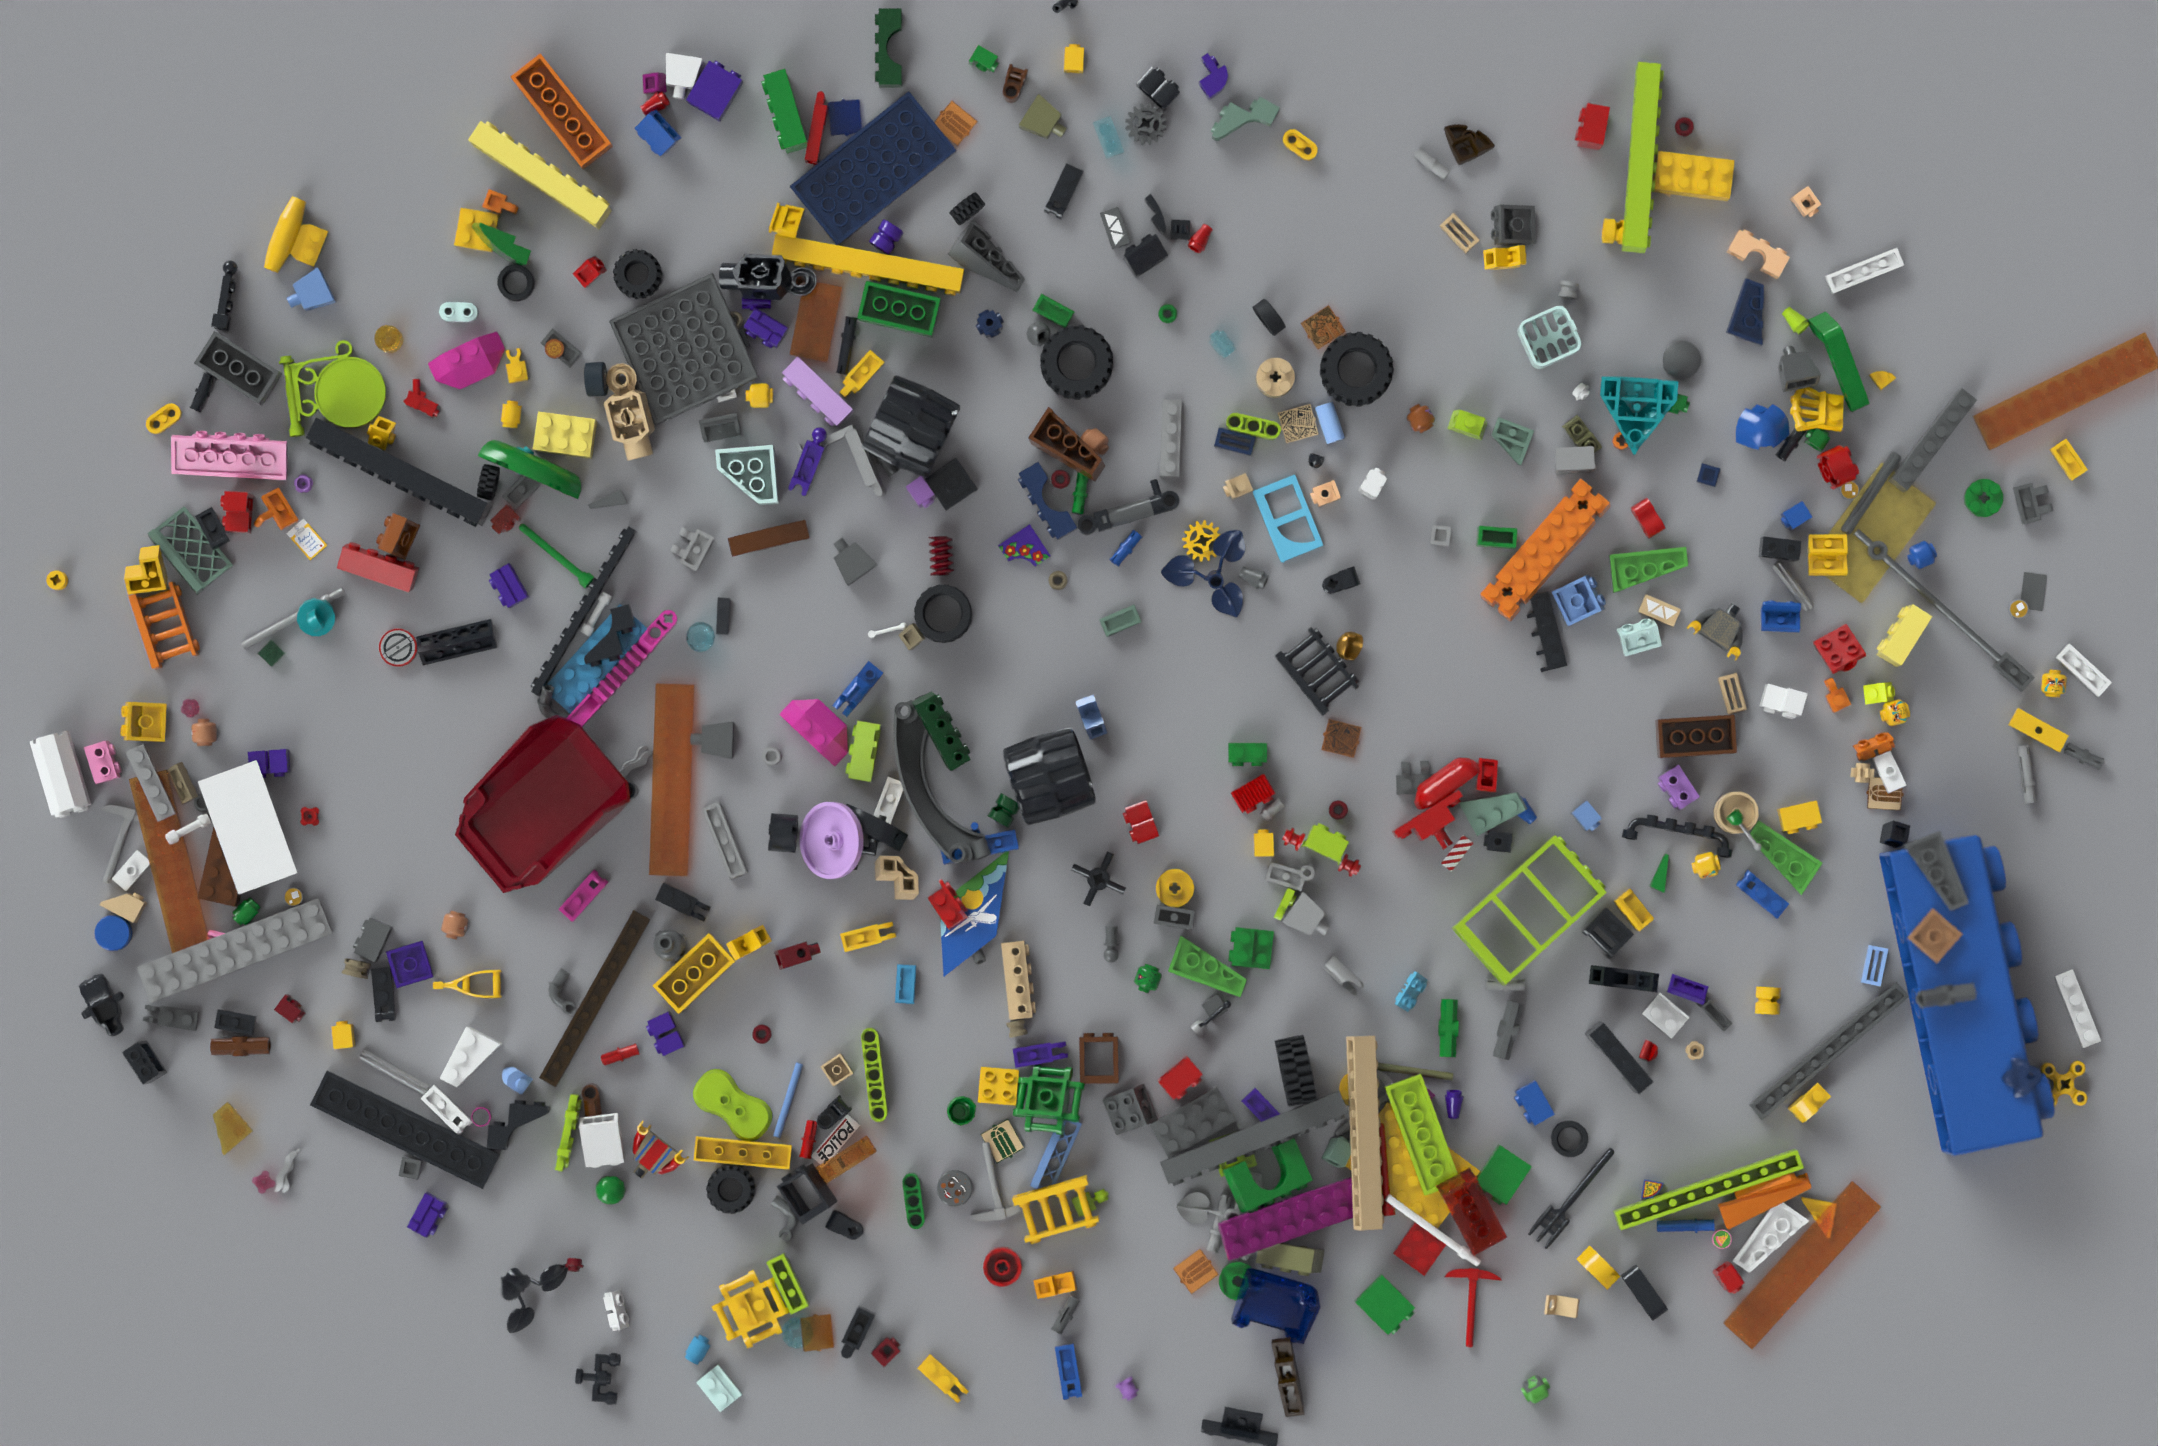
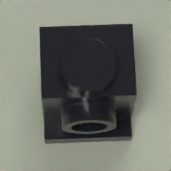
[1483,831,1513,853]

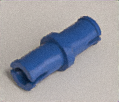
[1109,530,1143,567]

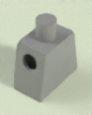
[1282,892,1330,936]

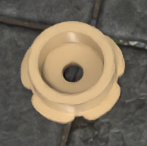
[1685,1041,1704,1060]

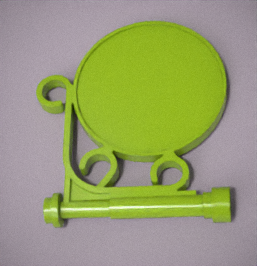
[279,340,386,437]

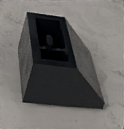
[1123,234,1168,278]

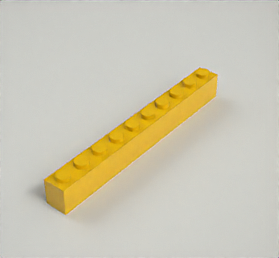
[772,234,964,296]

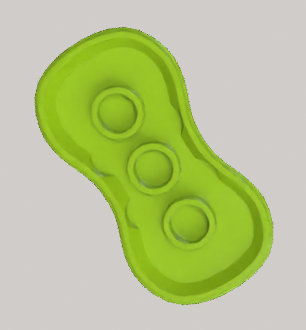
[693,1069,773,1141]

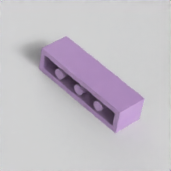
[782,356,853,427]

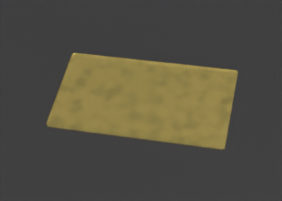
[1807,463,1936,603]

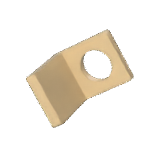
[1544,1295,1580,1318]

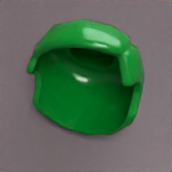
[947,1096,976,1126]
[595,1176,626,1205]

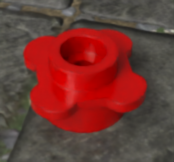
[300,807,320,826]

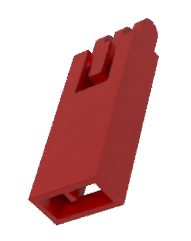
[805,91,828,165]

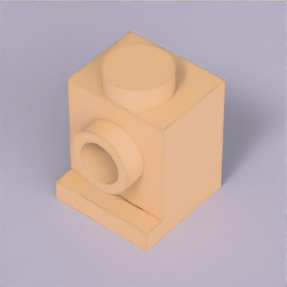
[1790,186,1821,217]
[1310,480,1341,507]

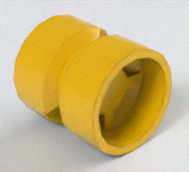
[1602,218,1624,244]
[1755,986,1781,1015]

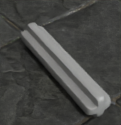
[1773,561,1813,611]

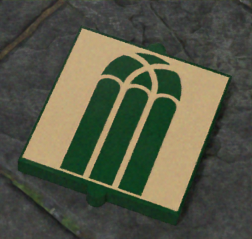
[980,1119,1024,1163]

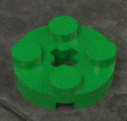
[1964,479,2003,518]
[1219,1262,1257,1301]

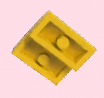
[1808,534,1848,576]

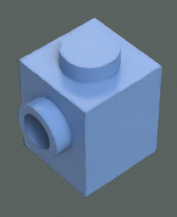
[1571,801,1602,831]

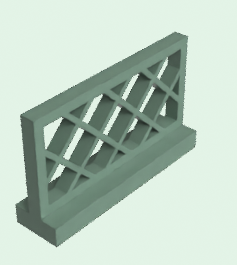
[148,507,233,595]

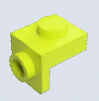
[1863,682,1895,705]

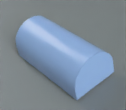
[1315,402,1345,444]

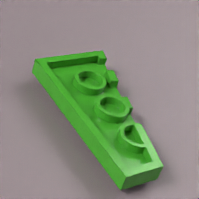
[1750,820,1822,895]
[1168,936,1247,997]

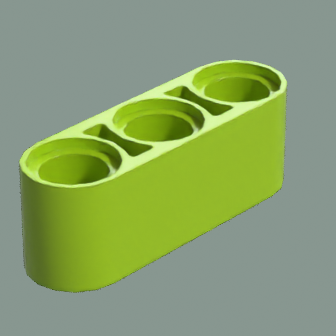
[1226,413,1281,440]

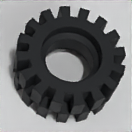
[949,192,985,225]
[477,464,500,501]

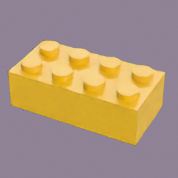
[1653,151,1735,201]
[653,933,736,1014]

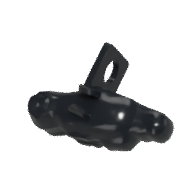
[79,974,124,1037]

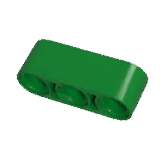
[902,1173,925,1229]

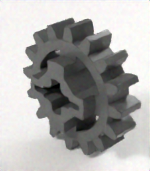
[1125,103,1166,145]

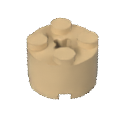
[1256,358,1295,398]

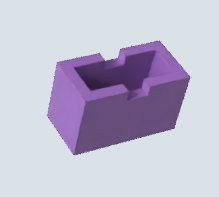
[906,476,935,508]

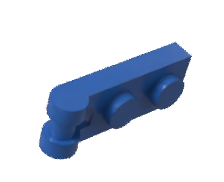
[1736,870,1789,919]
[1055,1344,1082,1400]

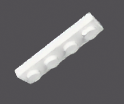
[1825,248,1904,294]
[2054,969,2101,1048]

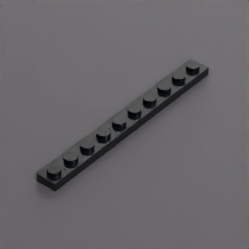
[530,526,637,696]

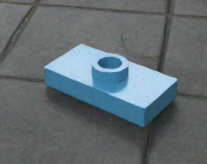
[895,964,917,1004]

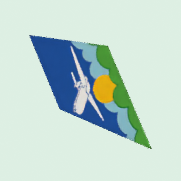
[940,851,1009,977]

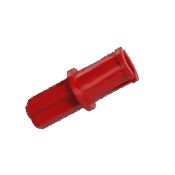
[601,1043,640,1065]
[799,1120,818,1159]

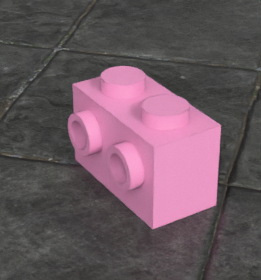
[84,741,122,784]

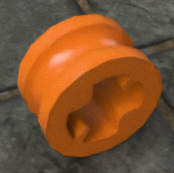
[1612,432,1628,450]

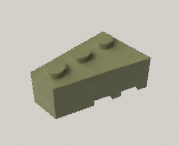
[1256,1243,1325,1276]

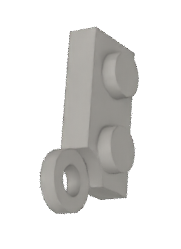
[1265,862,1315,891]

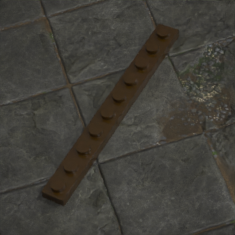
[539,910,651,1087]

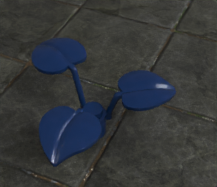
[1161,530,1245,617]

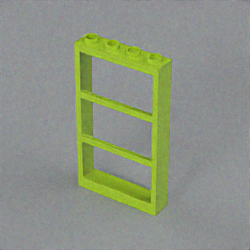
[1451,835,1607,986]

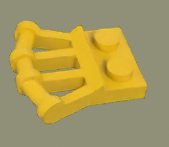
[1790,387,1844,432]

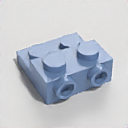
[1552,574,1606,626]

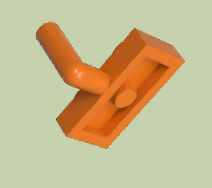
[254,487,298,530]

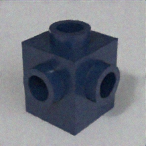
[975,309,1004,338]

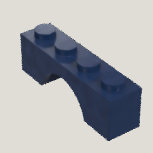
[1017,462,1077,540]

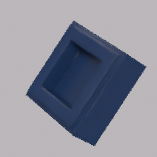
[1696,463,1721,487]

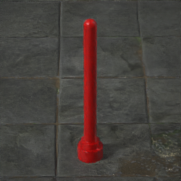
[1379,1123,1396,1216]

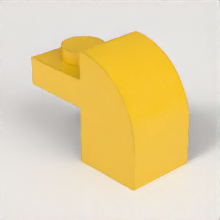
[1483,245,1526,270]
[726,925,772,961]
[1787,1083,1831,1123]
[1576,1245,1621,1290]

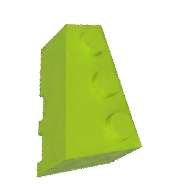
[845,721,882,782]

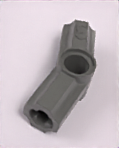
[1916,983,1976,1008]

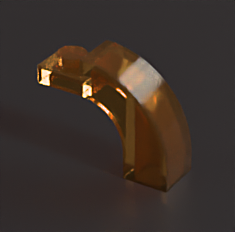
[816,1135,877,1183]

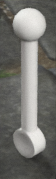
[868,622,907,638]

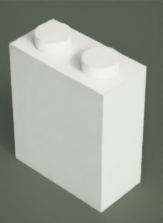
[579,1113,625,1168]

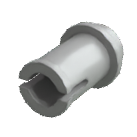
[1260,798,1285,822]

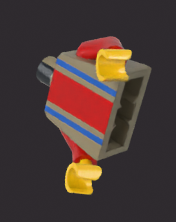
[632,1121,689,1179]

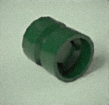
[987,793,1020,828]

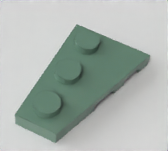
[1459,792,1527,836]

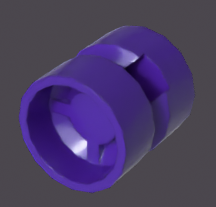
[869,219,904,255]

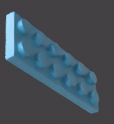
[548,604,647,714]

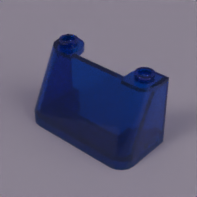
[1231,1268,1321,1344]

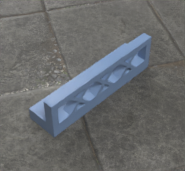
[1030,1120,1082,1189]

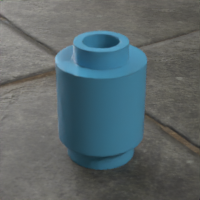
[685,1335,711,1365]

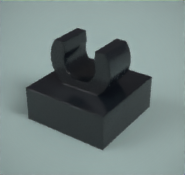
[1170,220,1190,240]

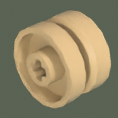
[1713,792,1759,834]

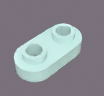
[439,302,478,323]

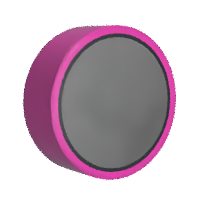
[471,1107,491,1127]

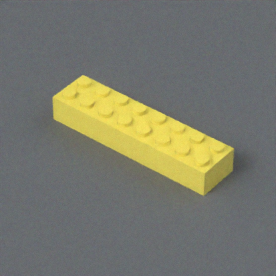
[468,121,612,229]

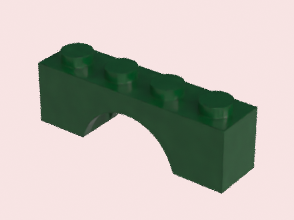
[875,8,902,88]

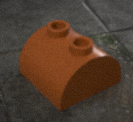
[376,513,420,560]

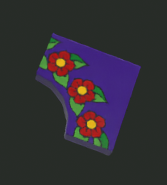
[998,524,1051,567]

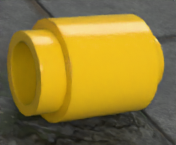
[501,400,522,428]

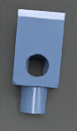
[287,267,336,311]

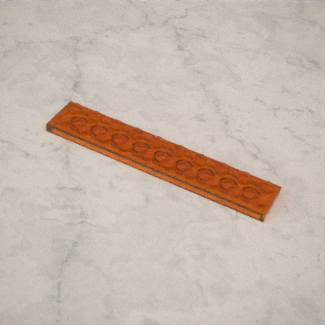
[1972,332,2158,451]
[649,683,695,876]
[129,770,209,953]
[1723,1181,1881,1349]

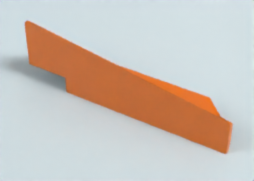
[1718,1173,1812,1229]

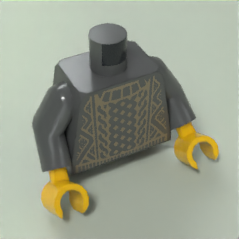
[1687,603,1743,661]

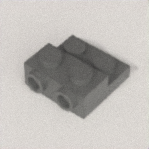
[1491,204,1536,245]

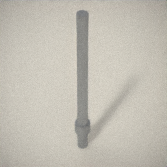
[241,588,345,649]

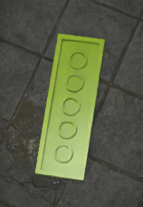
[1385,1073,1461,1196]

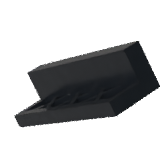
[416,619,497,666]

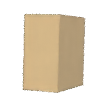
[820,1053,854,1086]

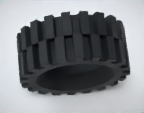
[1275,1035,1317,1107]

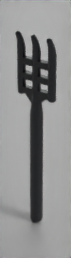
[1528,1148,1615,1249]

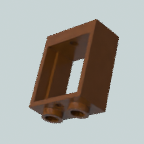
[1079,1033,1118,1084]

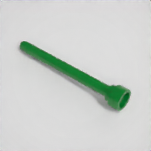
[519,524,595,589]

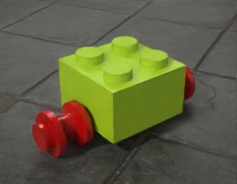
[1282,823,1361,877]

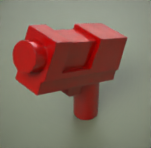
[403,379,440,418]

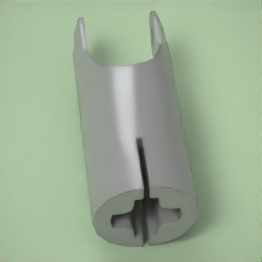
[1322,955,1364,995]

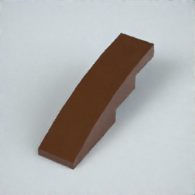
[727,520,810,557]

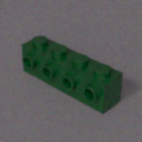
[912,691,971,771]

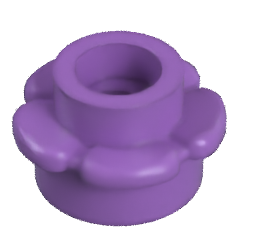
[294,474,313,493]

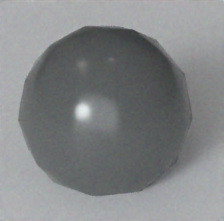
[1026,322,1051,346]

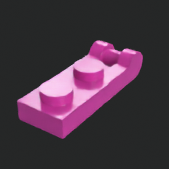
[558,869,609,922]

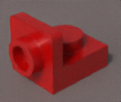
[573,256,607,288]

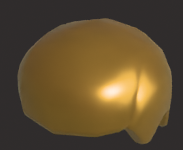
[1336,631,1364,660]

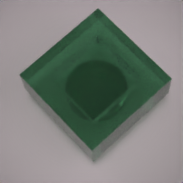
[258,640,286,667]

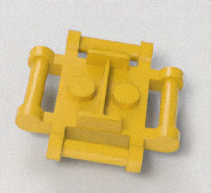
[711,1269,790,1349]

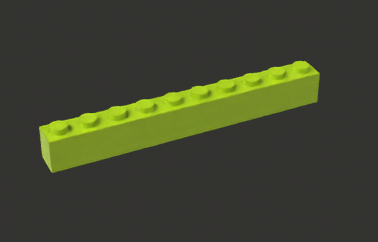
[1622,62,1664,253]
[1613,1149,1804,1230]

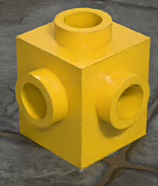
[367,416,396,450]

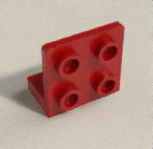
[928,879,968,930]

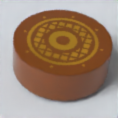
[545,339,565,359]

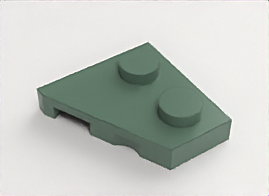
[1491,417,1534,466]

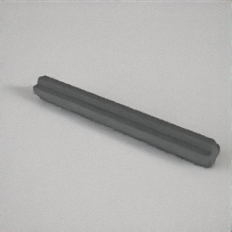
[1841,452,1901,535]

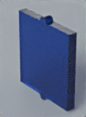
[828,99,862,136]

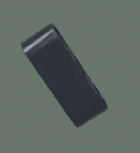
[1620,1265,1668,1321]

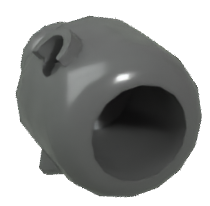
[653,930,686,963]

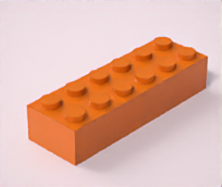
[510,53,613,170]

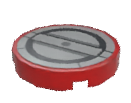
[379,629,418,667]

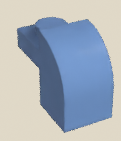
[1075,695,1107,740]

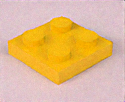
[454,208,499,253]

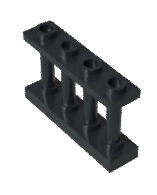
[1274,627,1359,716]

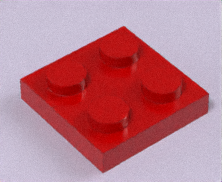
[1393,1222,1446,1276]

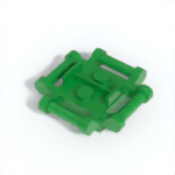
[1013,1065,1085,1135]

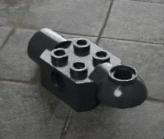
[719,254,817,300]

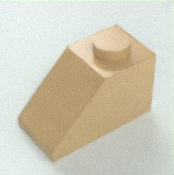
[100,892,148,923]

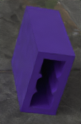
[686,61,743,122]

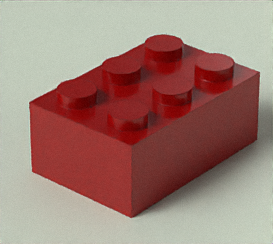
[1158,1055,1203,1100]

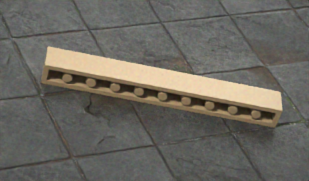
[1346,1036,1384,1231]

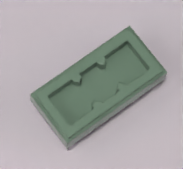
[1099,605,1142,637]

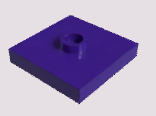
[385,940,434,988]

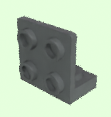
[1103,1084,1158,1135]

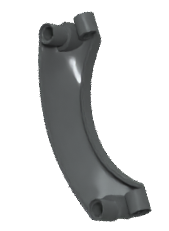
[894,694,991,863]

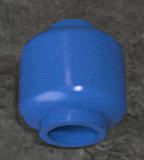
[1907,541,1937,569]

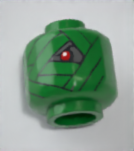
[1134,964,1162,994]

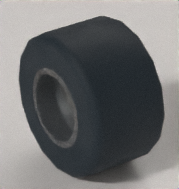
[584,362,608,397]

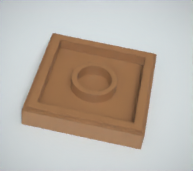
[1907,908,1963,964]

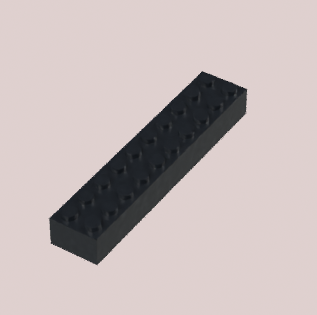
[306,418,492,527]

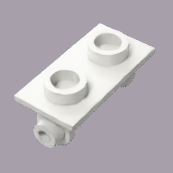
[603,1289,629,1331]

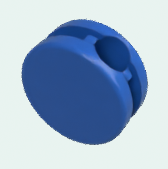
[95,915,133,951]

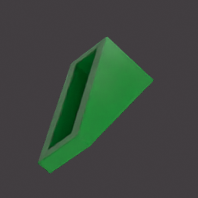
[1649,854,1669,893]

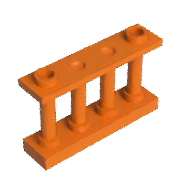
[128,582,200,670]

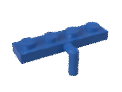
[941,822,1019,865]

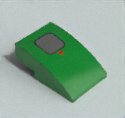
[472,223,531,265]

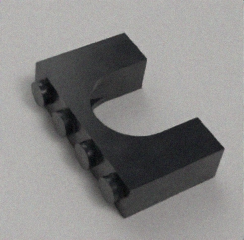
[1585,1021,1653,1094]

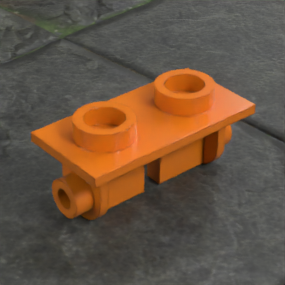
[1853,732,1895,761]

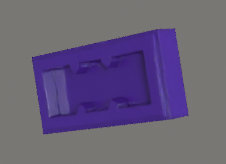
[1667,974,1709,1005]

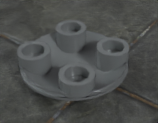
[1663,341,1701,379]

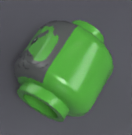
[1521,1375,1551,1404]

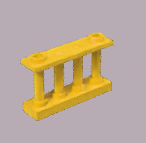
[1012,1175,1100,1244]

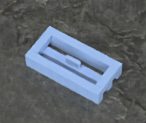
[1861,945,1888,987]

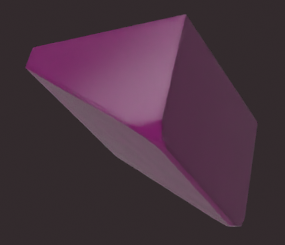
[642,72,667,94]

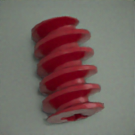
[928,536,954,576]

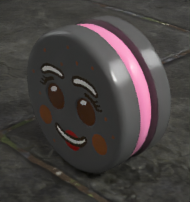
[937,1170,973,1206]

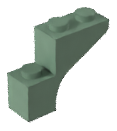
[1210,97,1280,141]

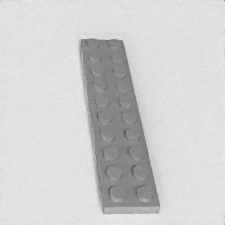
[137,898,332,1003]

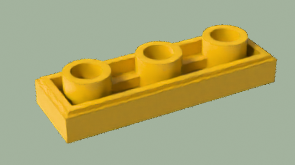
[2008,708,2069,753]

